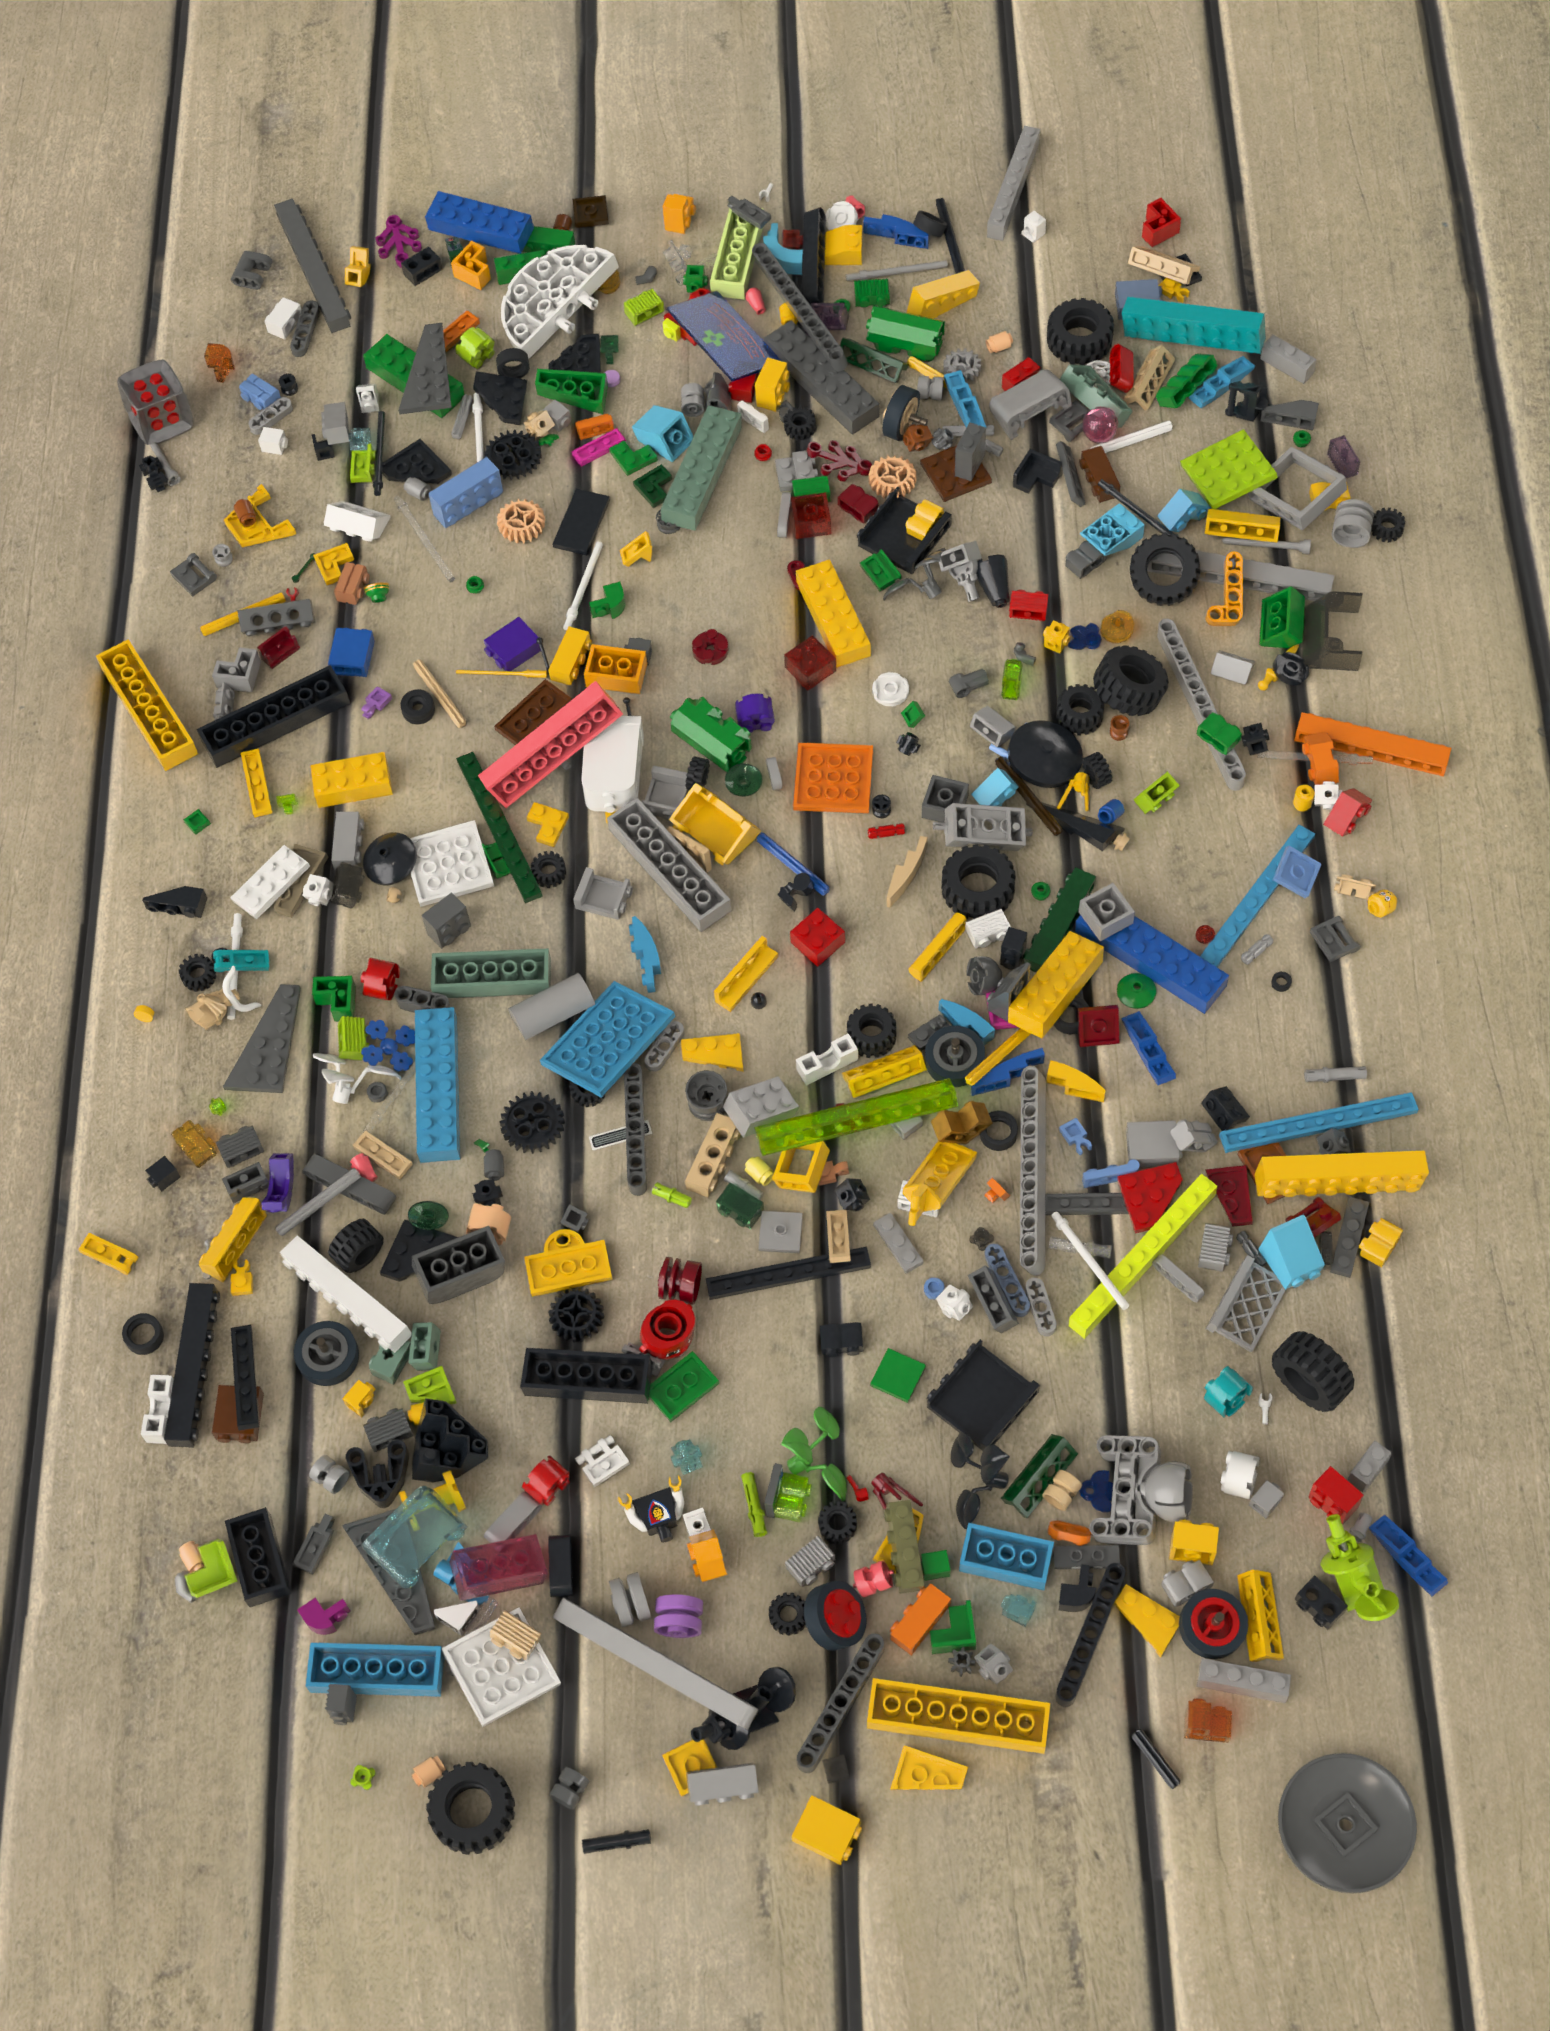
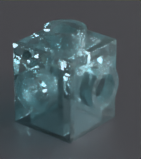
[670,1439,703,1475]

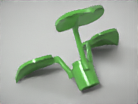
[781,1407,847,1502]

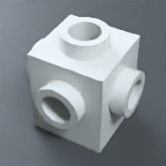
[1315,781,1342,810]
[302,874,334,906]
[936,1284,973,1321]

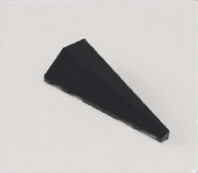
[1026,802,1125,852]

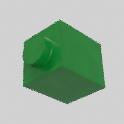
[920,1550,950,1581]

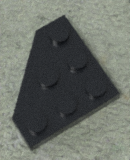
[548,333,601,373]
[473,371,528,425]
[382,439,452,484]
[380,1219,459,1282]

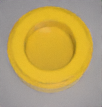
[134,1005,155,1022]

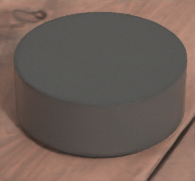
[367,1082,388,1103]

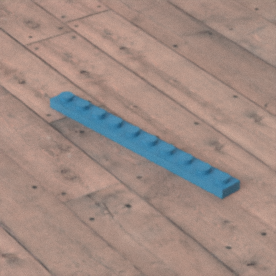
[1200,824,1315,968]
[1219,1092,1419,1153]

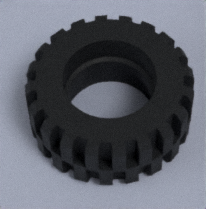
[1047,298,1114,365]
[1130,532,1200,606]
[1093,645,1169,716]
[941,844,1016,919]
[1271,1331,1355,1412]
[426,1762,515,1855]

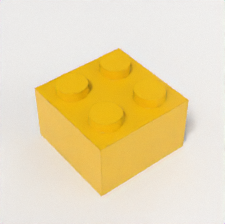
[755,358,790,412]
[1169,1520,1219,1565]

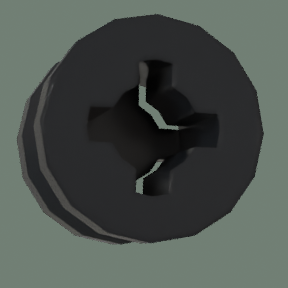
[279,374,298,396]
[872,794,891,819]

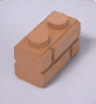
[334,562,370,605]

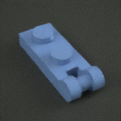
[1082,1159,1140,1188]

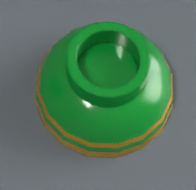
[363,582,390,603]

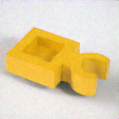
[1158,277,1190,303]
[231,1259,253,1296]

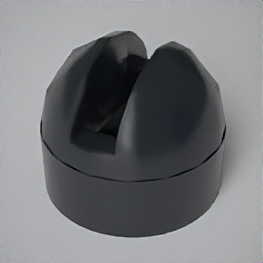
[751,992,767,1009]

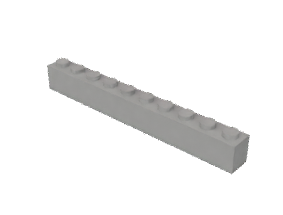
[1148,550,1334,604]

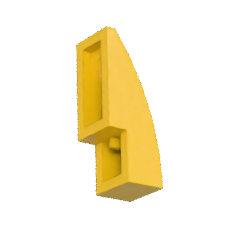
[1046,1060,1106,1103]

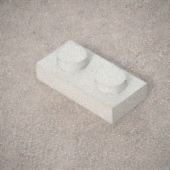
[737,401,769,433]

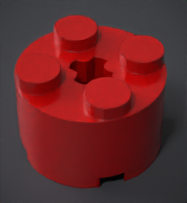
[360,958,400,1000]
[522,1455,570,1507]

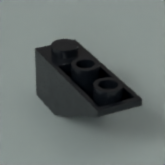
[142,886,208,918]

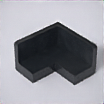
[1013,449,1062,494]

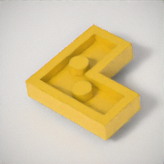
[313,543,354,586]
[526,802,569,847]

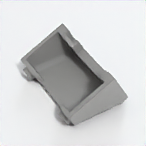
[989,369,1072,440]

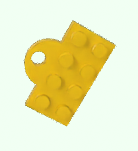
[524,1229,613,1297]

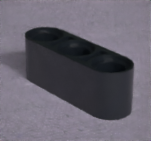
[548,1534,573,1597]

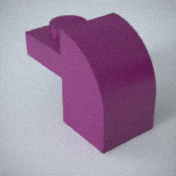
[297,1597,351,1635]

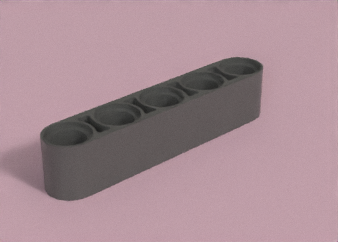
[302,1154,396,1215]

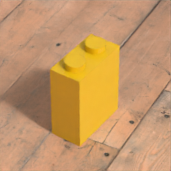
[791,1795,862,1865]

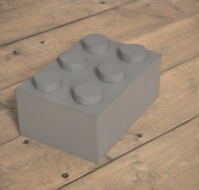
[723,1076,799,1138]
[686,1763,759,1806]

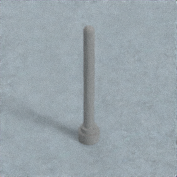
[150,442,181,486]
[1222,537,1311,554]

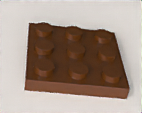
[920,445,992,502]

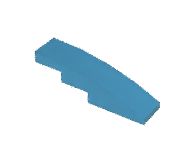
[1189,356,1255,409]
[944,370,987,428]

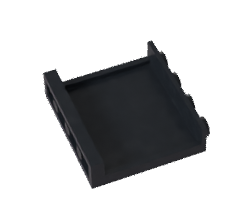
[857,487,952,574]
[927,1339,1040,1451]

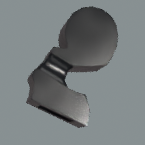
[777,873,814,912]

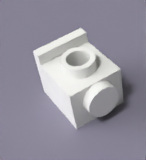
[1021,211,1046,243]
[683,1507,711,1536]

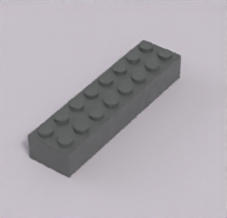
[764,320,880,435]

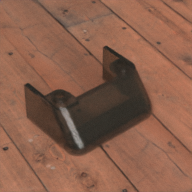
[1302,591,1363,671]

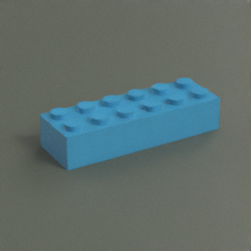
[306,1643,444,1697]

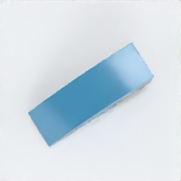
[939,999,995,1045]

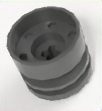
[685,1070,728,1121]

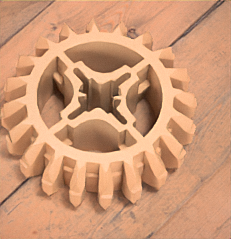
[869,455,917,499]
[497,498,545,543]

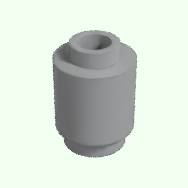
[404,477,431,501]

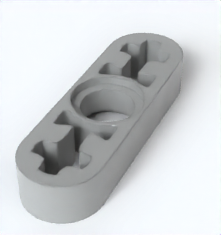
[249,397,293,435]
[777,492,792,538]
[645,1021,684,1072]
[1152,1254,1205,1302]
[1025,1278,1056,1336]

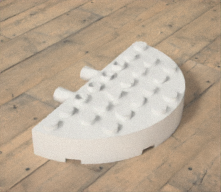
[501,245,619,359]

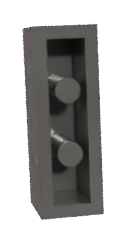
[968,1265,1019,1334]

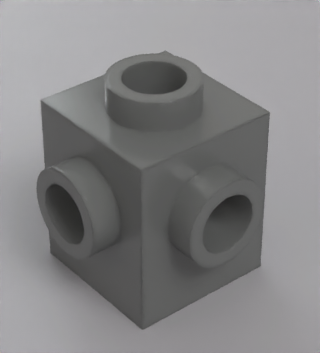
[1316,1128,1351,1155]

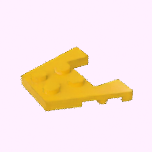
[224,484,297,548]

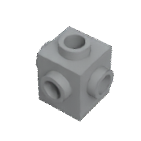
[974,1643,1013,1684]

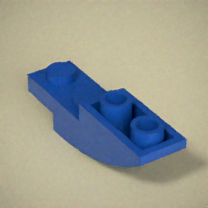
[863,214,929,249]

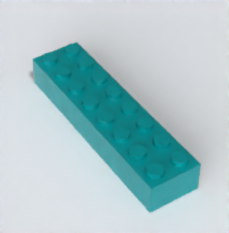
[1122,297,1266,354]

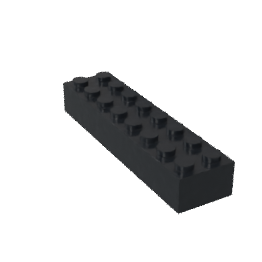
[197,665,350,768]

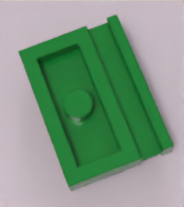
[860,549,902,591]

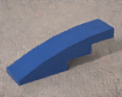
[1122,1011,1176,1085]
[971,1048,1045,1096]
[1369,1515,1448,1597]

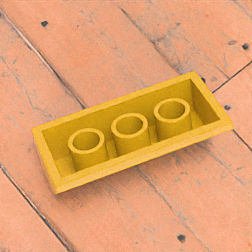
[199,1198,267,1283]

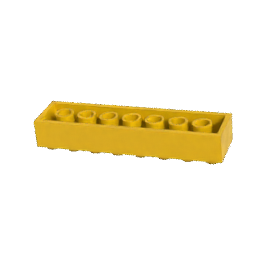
[96,639,198,771]
[1254,1150,1429,1198]
[867,1678,1050,1754]

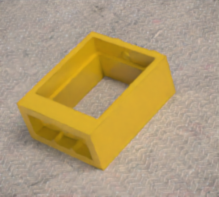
[772,1136,830,1193]

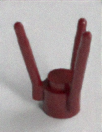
[871,1472,923,1510]

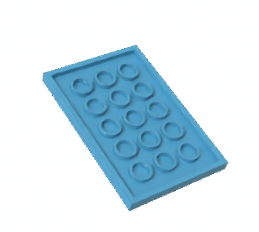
[540,981,676,1098]

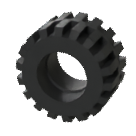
[1056,684,1104,736]
[847,1003,896,1058]
[328,1218,384,1273]

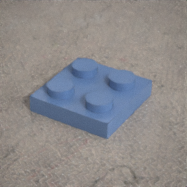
[1273,846,1321,898]

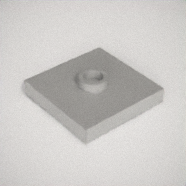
[759,1211,803,1253]

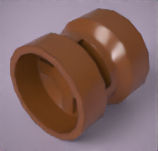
[1110,715,1129,741]

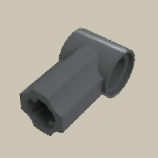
[948,669,989,698]

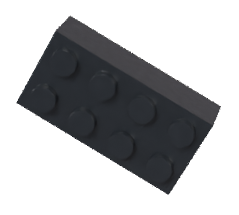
[225,1507,291,1608]

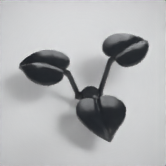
[950,1432,1010,1530]

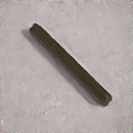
[995,756,1063,836]

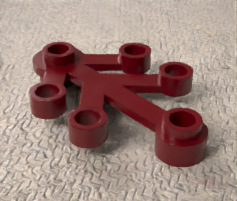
[806,440,872,482]

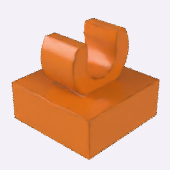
[984,1178,1011,1203]

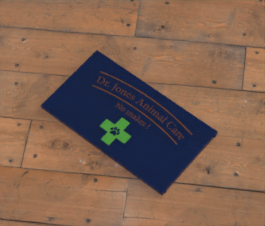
[666,291,783,382]

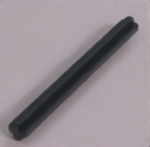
[936,198,965,274]

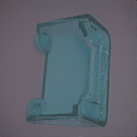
[362,1486,468,1589]

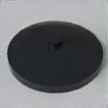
[1008,720,1083,788]

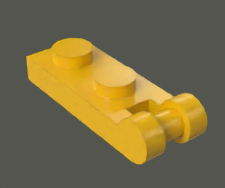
[78,1233,139,1275]

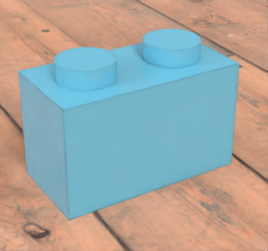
[971,768,1018,807]

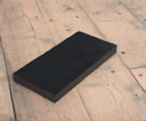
[552,488,610,556]

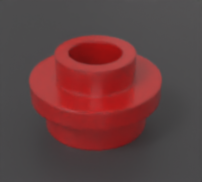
[754,444,772,461]

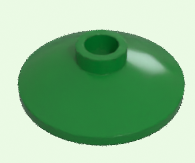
[1117,973,1156,1009]

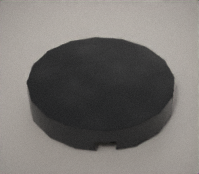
[1273,652,1309,686]

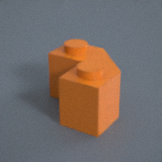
[1302,732,1339,785]

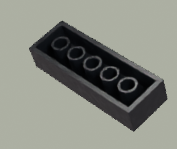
[520,1348,653,1404]

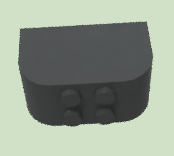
[412,1226,505,1304]

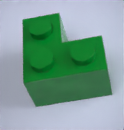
[312,976,356,1022]

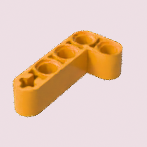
[1205,551,1243,626]

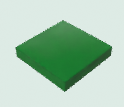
[870,1348,926,1403]

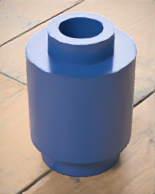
[1098,799,1124,824]

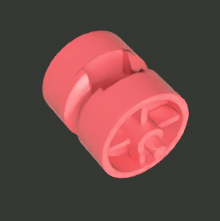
[853,1560,894,1598]

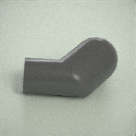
[635,266,657,285]
[1014,642,1036,666]

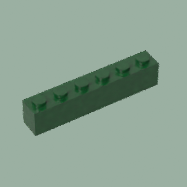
[1023,867,1096,972]

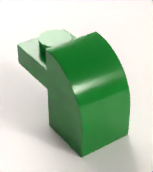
[589,581,625,619]

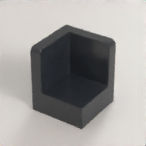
[311,434,335,461]

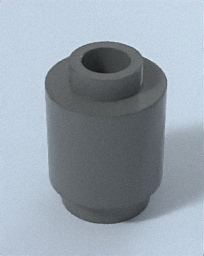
[483,1149,504,1181]

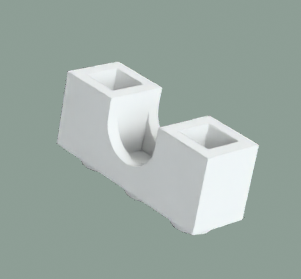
[796,1034,858,1086]
[141,1375,174,1444]

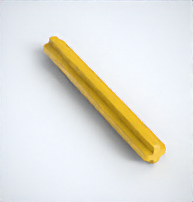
[200,592,286,636]
[965,1028,1031,1086]

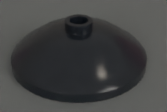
[363,832,417,886]

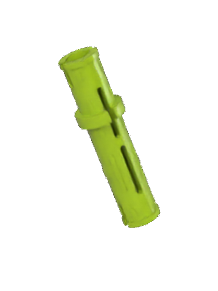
[741,1472,767,1537]

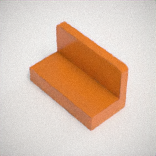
[575,414,614,440]

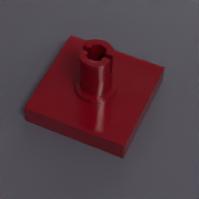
[1078,1005,1120,1047]

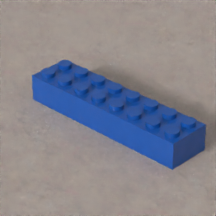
[1075,915,1229,1014]

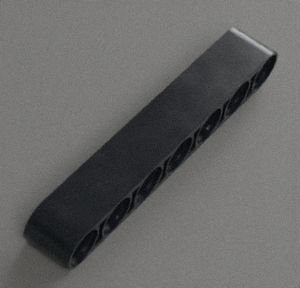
[802,207,826,308]
[1055,1563,1126,1707]

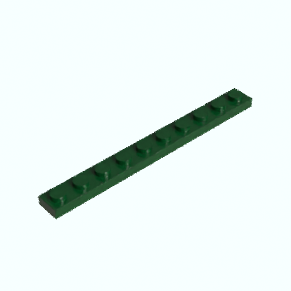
[456,752,543,904]

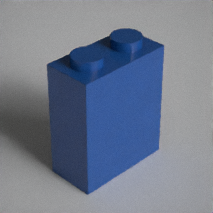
[328,628,375,677]

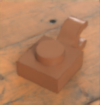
[818,1161,849,1186]

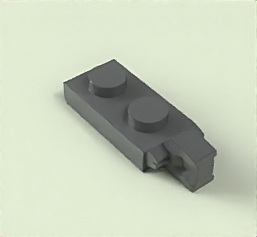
[727,195,771,229]
[293,1514,335,1574]

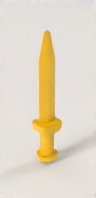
[1258,644,1299,691]

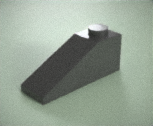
[1261,400,1319,431]

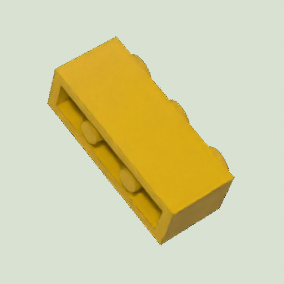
[549,626,592,686]

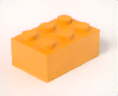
[584,644,647,694]

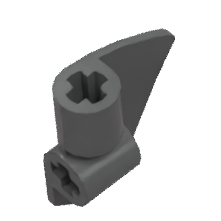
[704,372,733,411]

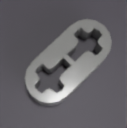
[766,757,782,790]

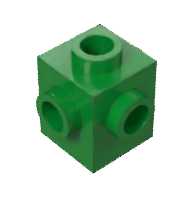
[683,265,708,293]

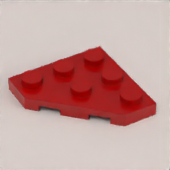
[1117,1162,1182,1234]

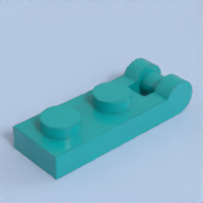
[213,950,269,972]

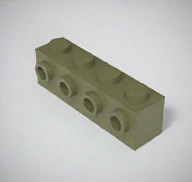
[884,1500,924,1594]

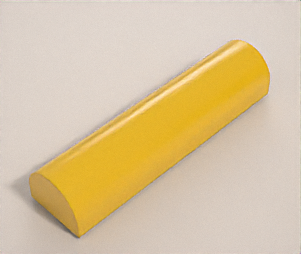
[908,913,966,982]

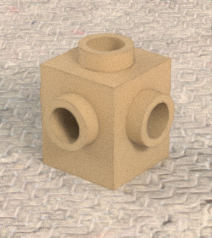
[524,410,555,438]

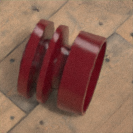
[658,1256,702,1305]

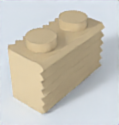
[490,1610,542,1660]

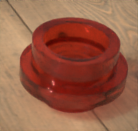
[1195,925,1215,944]

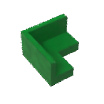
[929,1600,976,1654]

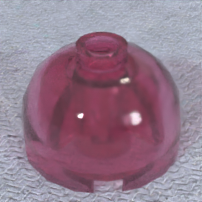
[1083,407,1118,444]

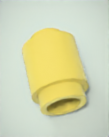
[745,1157,774,1186]

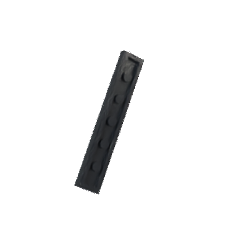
[231,1325,260,1431]

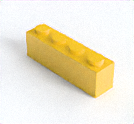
[1205,509,1281,543]

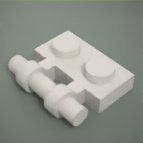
[575,1435,630,1488]

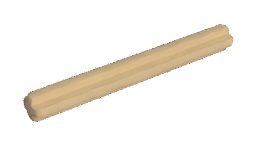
[413,659,466,728]

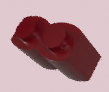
[838,484,879,524]

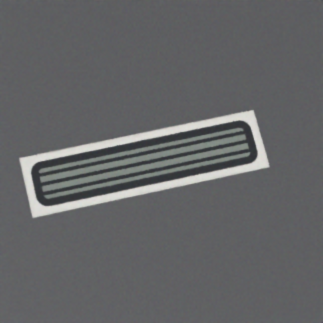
[589,1120,652,1150]

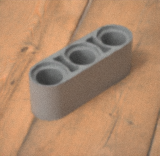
[484,1491,542,1551]

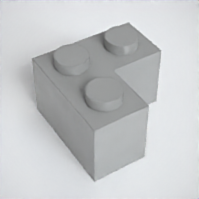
[212,648,261,692]

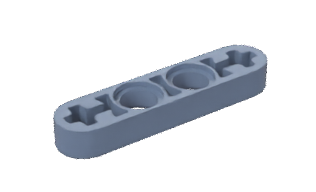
[985,1244,1030,1317]

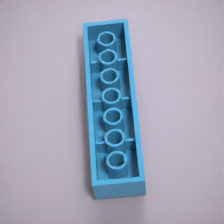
[415,1007,460,1163]

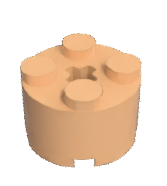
[466,1203,511,1245]

